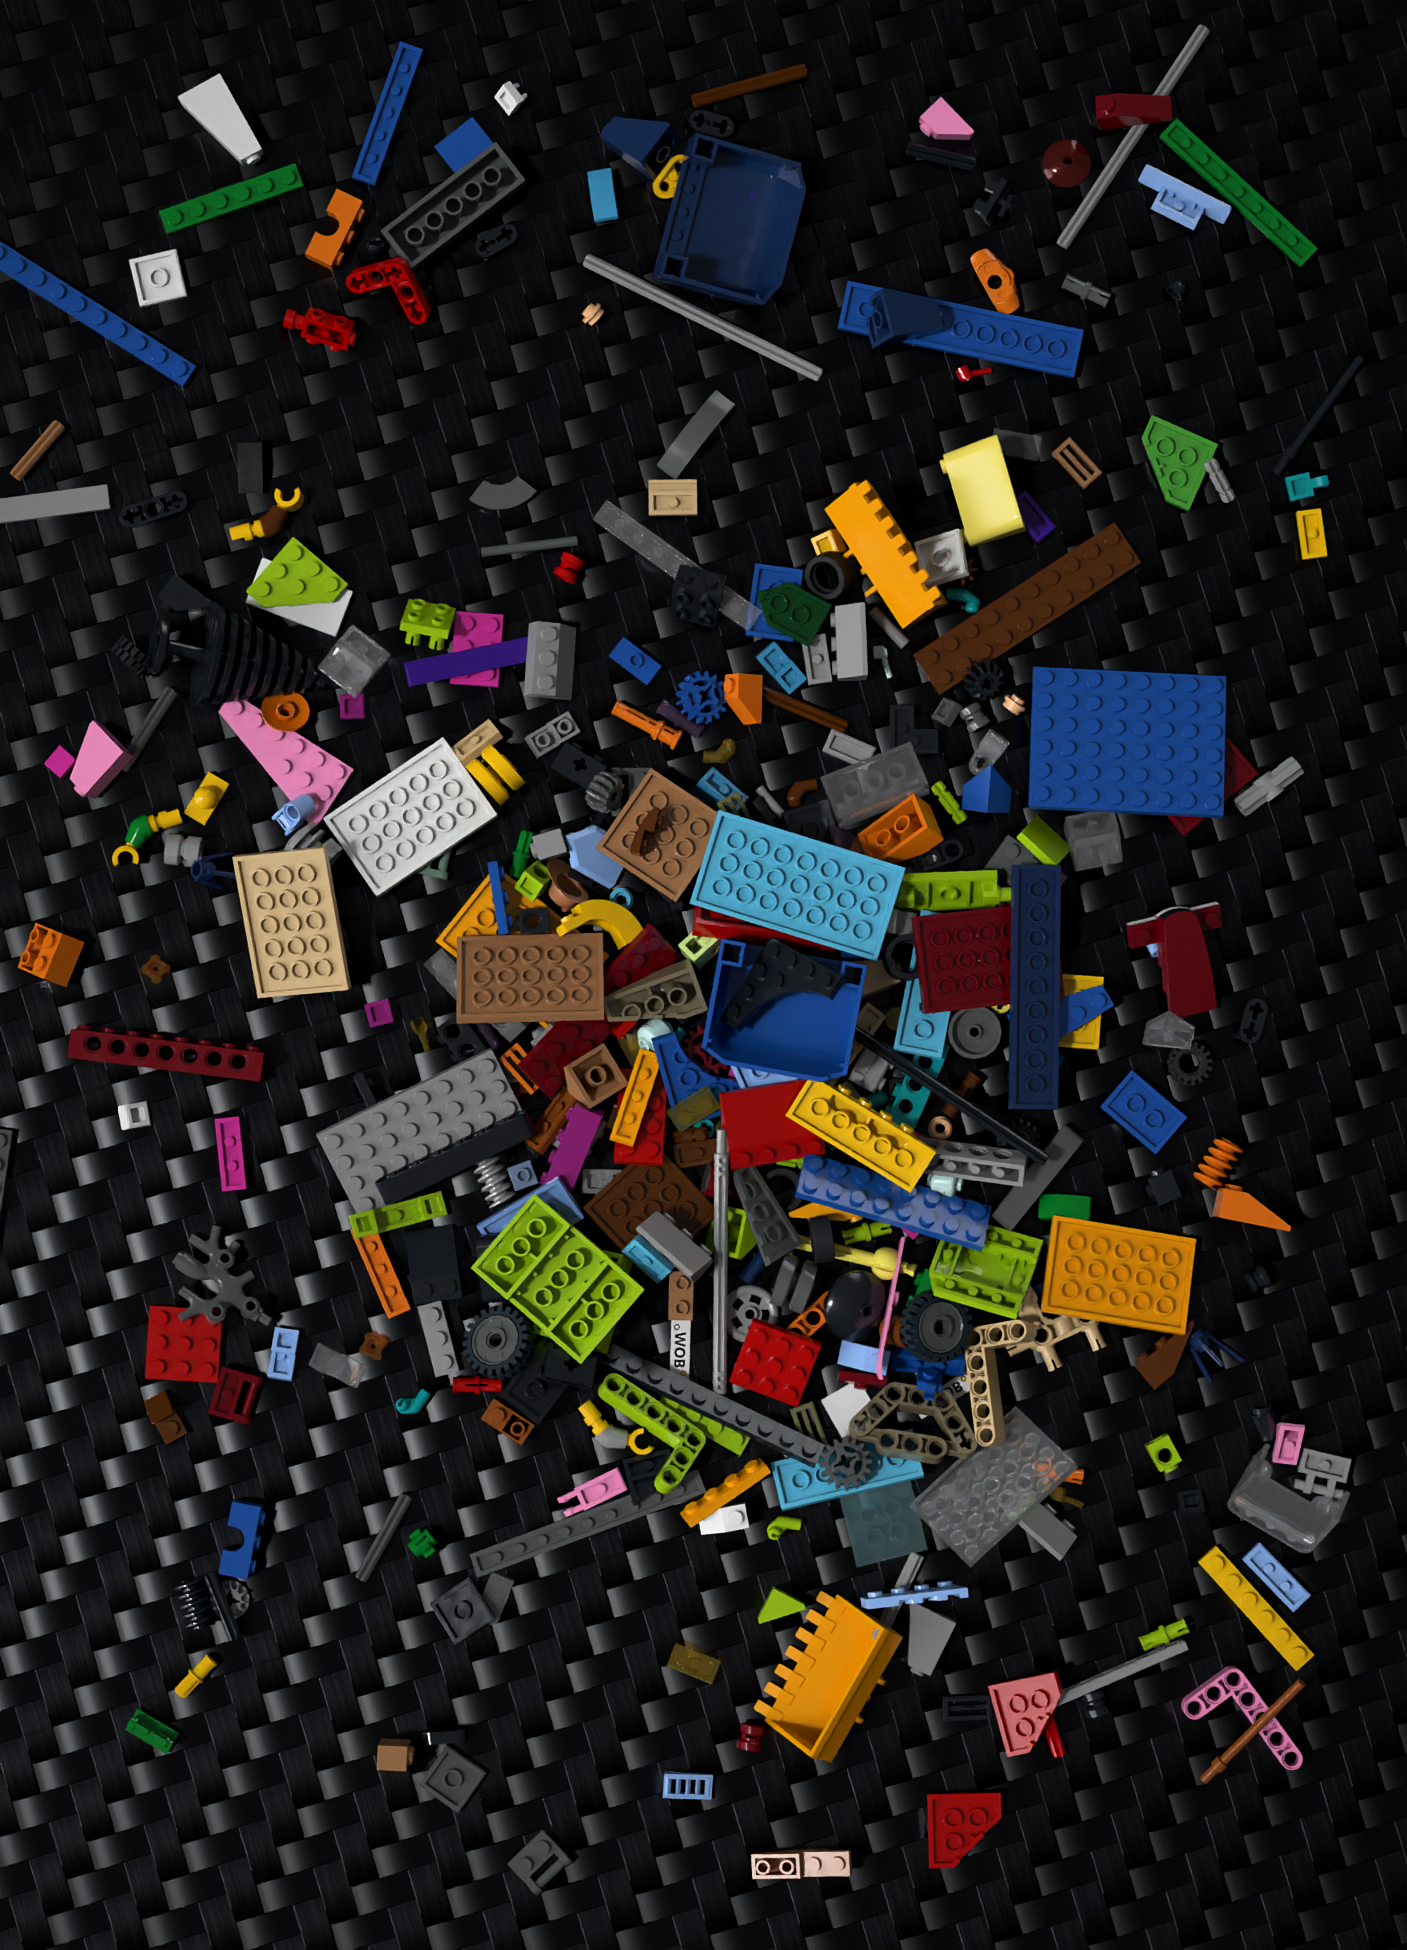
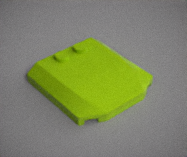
[929,1224,1043,1320]

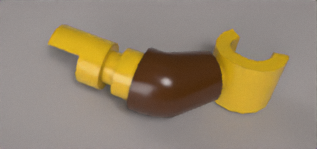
[229,487,304,541]

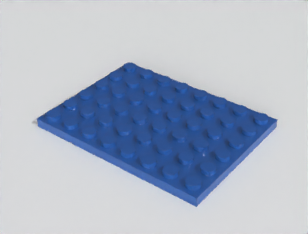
[1028,667,1226,818]

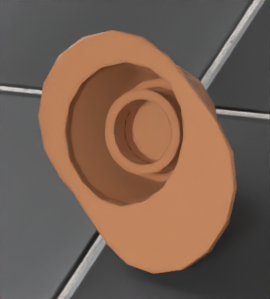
[547,858,589,912]

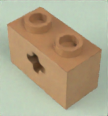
[668,1270,693,1321]
[377,1738,415,1771]

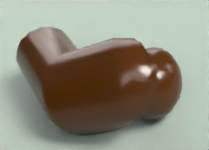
[787,778,818,807]

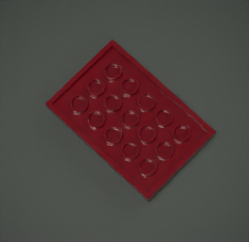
[911,906,1065,1014]

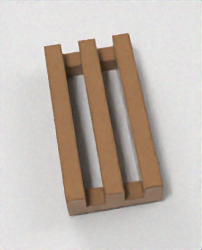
[1051,437,1102,489]

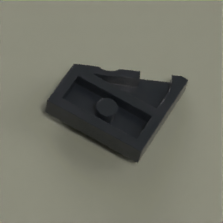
[622,1448,671,1506]

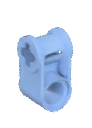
[272,794,315,836]

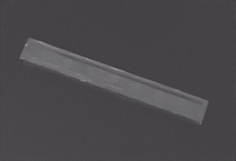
[593,500,763,632]

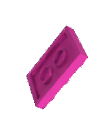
[450,611,504,688]

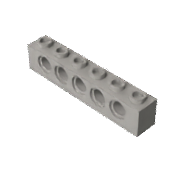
[916,1136,1028,1187]

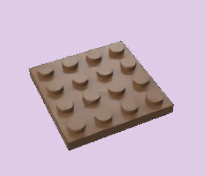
[596,768,717,903]

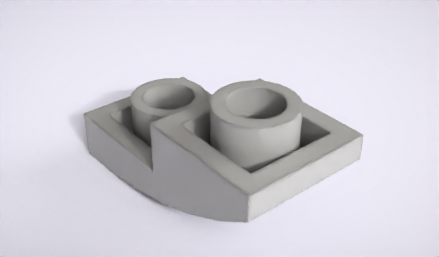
[524,711,581,759]

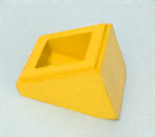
[811,529,846,555]

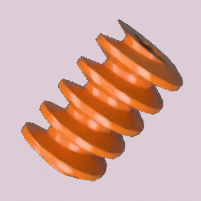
[1193,1137,1243,1191]

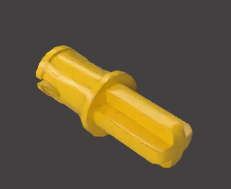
[175,1654,217,1698]

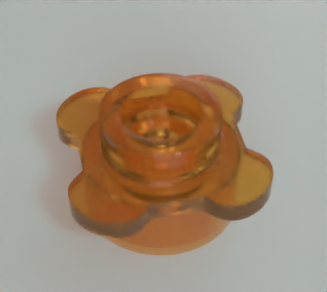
[141,955,170,984]
[359,1332,387,1360]

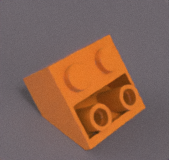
[18,923,85,987]

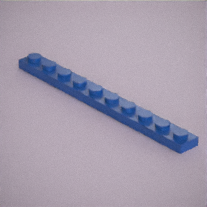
[0,242,197,387]

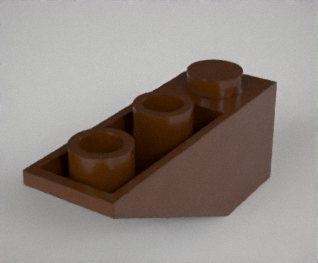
[1134,1319,1194,1390]

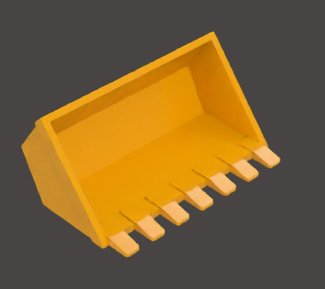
[825,480,949,629]
[754,1591,903,1763]

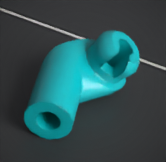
[946,588,980,613]
[395,1388,431,1414]

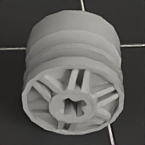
[284,821,343,867]

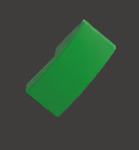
[1038,1194,1092,1221]

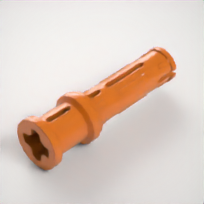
[611,700,684,750]

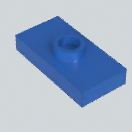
[609,637,662,686]

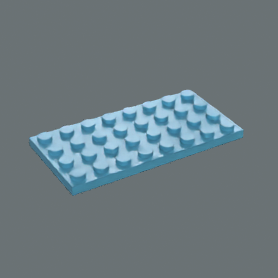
[689,810,905,961]

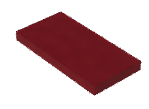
[1167,737,1258,836]

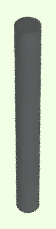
[481,536,578,557]

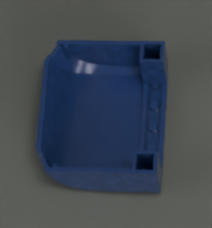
[653,133,806,305]

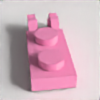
[557,1467,628,1517]

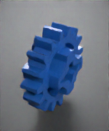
[676,671,727,724]

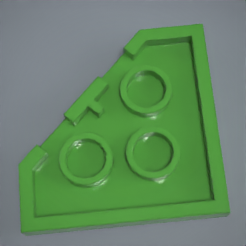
[1141,415,1218,511]

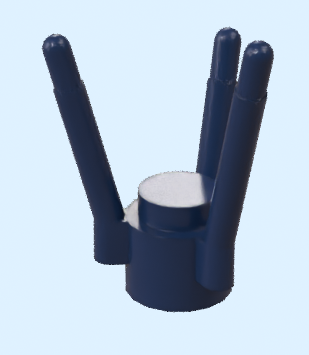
[191,851,236,890]
[1187,1328,1244,1383]

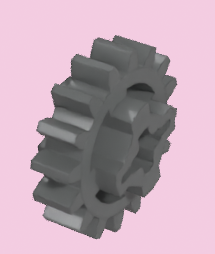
[819,1437,872,1491]

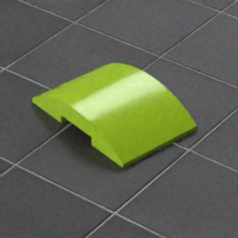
[471,1194,645,1364]

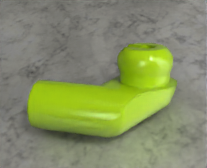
[767,1516,801,1540]

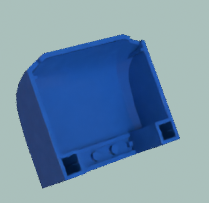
[702,939,867,1082]

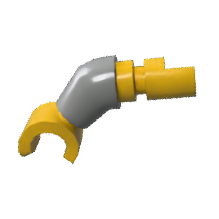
[578,1399,654,1455]

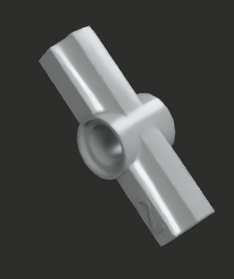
[1233,756,1304,817]

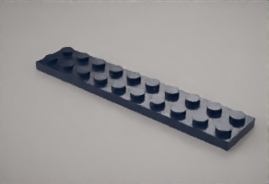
[1008,864,1061,1109]

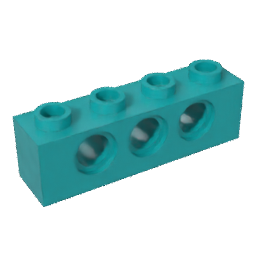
[885,1043,951,1129]

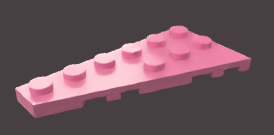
[219,698,354,831]

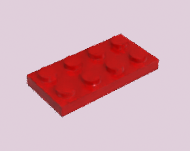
[614,1068,667,1166]

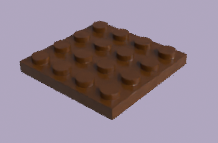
[582,1153,714,1279]

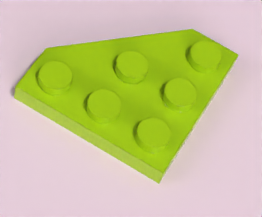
[246,537,348,608]

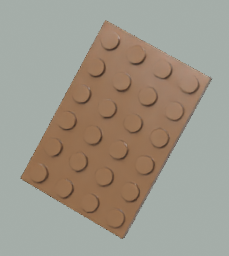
[456,933,604,1024]

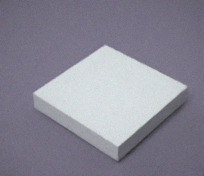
[129,249,188,308]
[914,529,969,588]

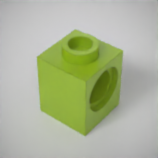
[514,860,552,902]
[1144,1433,1182,1473]

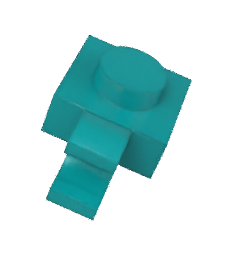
[1285,472,1329,502]

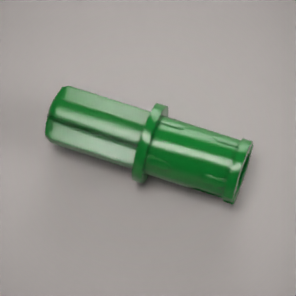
[508,830,535,878]

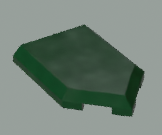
[757,582,832,647]

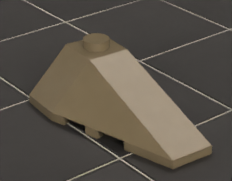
[604,959,708,1022]

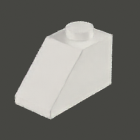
[699,1501,749,1535]

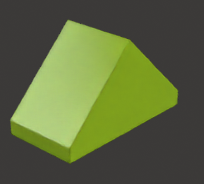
[758,1586,806,1624]

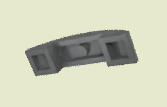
[657,390,735,480]

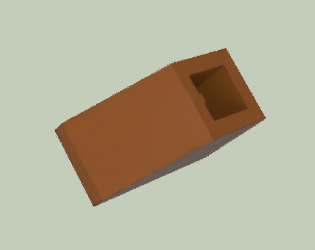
[481,1397,534,1445]

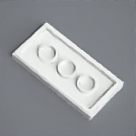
[245,558,353,637]

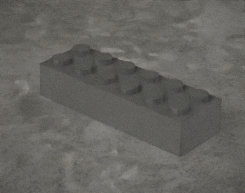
[381,142,526,272]

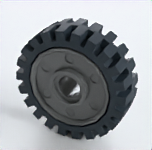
[899,1290,973,1363]
[463,1305,537,1380]

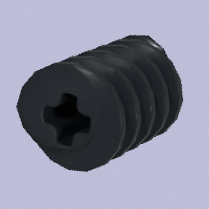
[175,1576,216,1630]

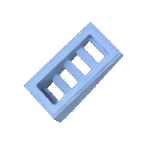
[663,1771,713,1800]

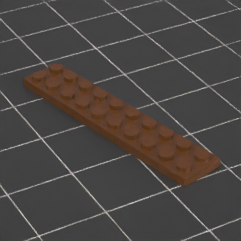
[913,522,1141,696]

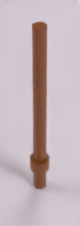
[1200,1679,1305,1784]

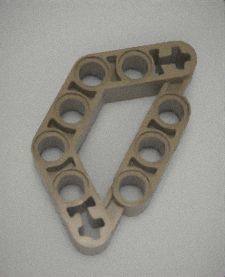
[848,1382,977,1464]

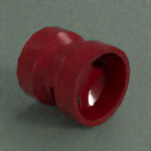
[736,1722,765,1752]

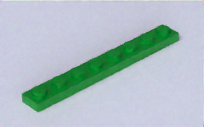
[1159,118,1318,268]

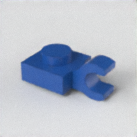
[916,1368,942,1401]

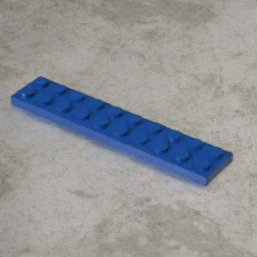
[838,281,1084,378]

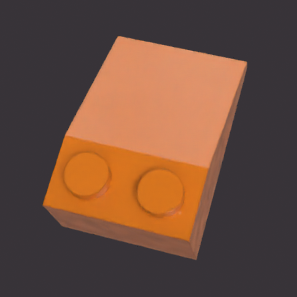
[858,793,944,864]
[1212,1184,1291,1231]

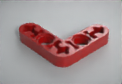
[346,257,431,324]

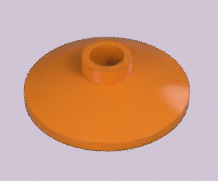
[261,689,310,732]

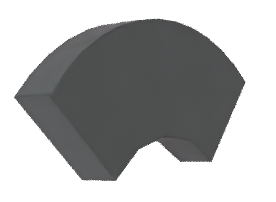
[469,476,537,510]

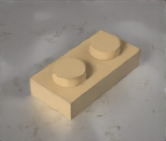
[451,719,503,766]

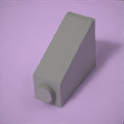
[907,1603,956,1677]

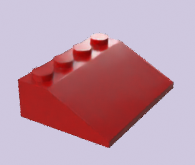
[719,1079,825,1170]

